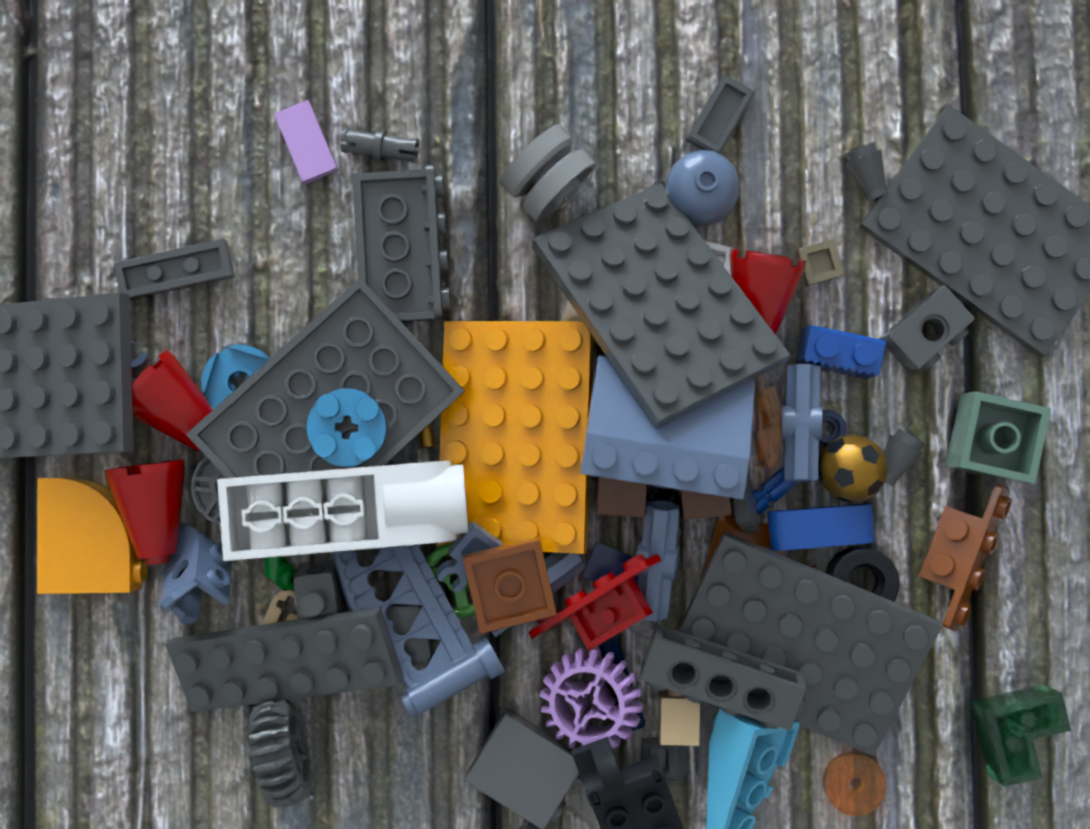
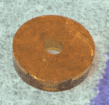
[822,751,887,816]

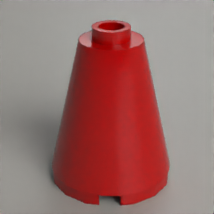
[729,248,807,335]
[132,349,214,452]
[105,459,185,565]

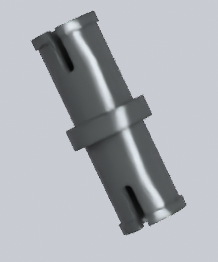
[341,128,419,163]

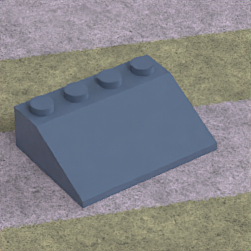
[579,356,755,499]

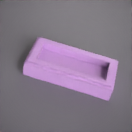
[274,100,339,185]

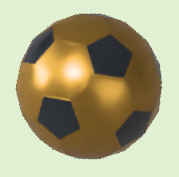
[818,434,888,503]

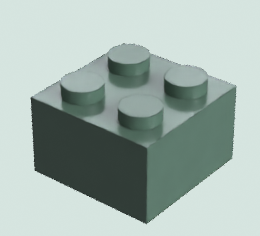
[945,391,1051,484]

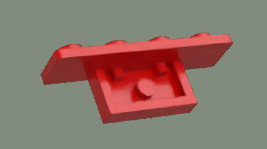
[528,553,662,651]

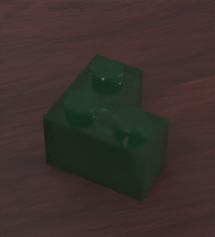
[970,684,1071,787]

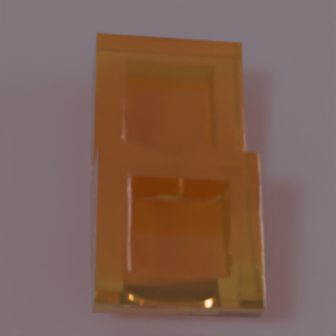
[753,386,781,468]

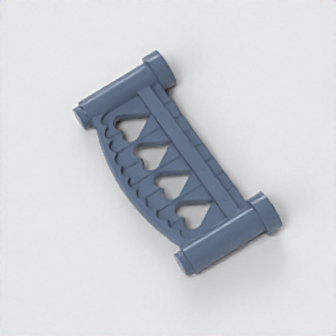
[332,544,505,716]

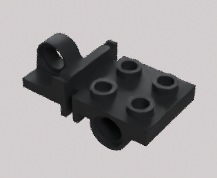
[571,737,684,829]

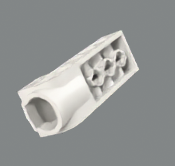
[217,460,468,561]

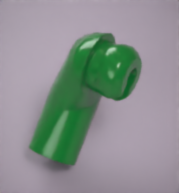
[265,556,298,591]

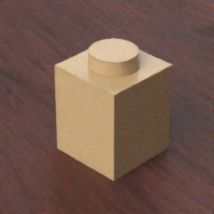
[657,689,700,746]

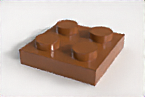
[462,537,557,634]

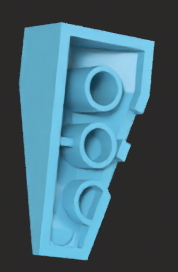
[706,709,800,829]

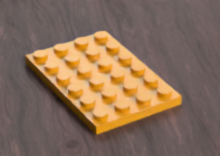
[436,321,594,554]

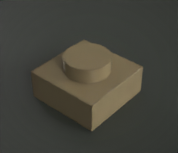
[795,239,845,287]

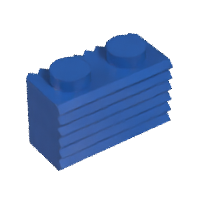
[795,325,886,380]

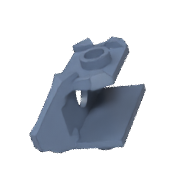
[157,523,232,625]

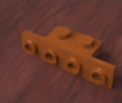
[919,484,1012,632]

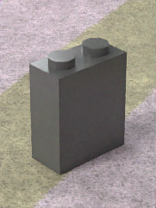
[464,707,582,829]

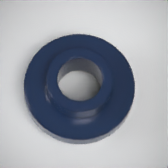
[819,410,846,447]

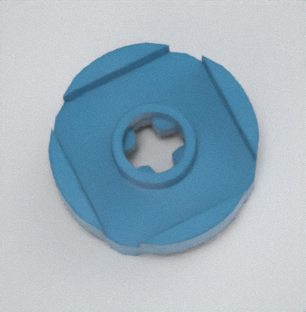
[201,345,270,409]
[307,388,387,467]

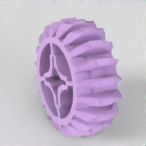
[539,648,644,749]

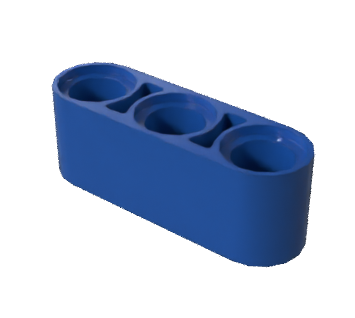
[767,504,875,551]

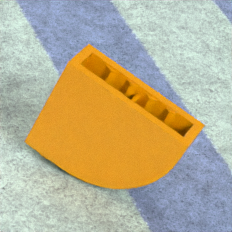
[37,478,147,594]

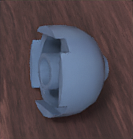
[665,150,740,227]

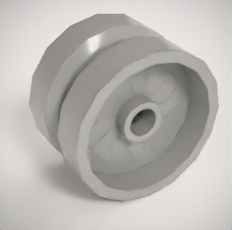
[500,124,597,222]

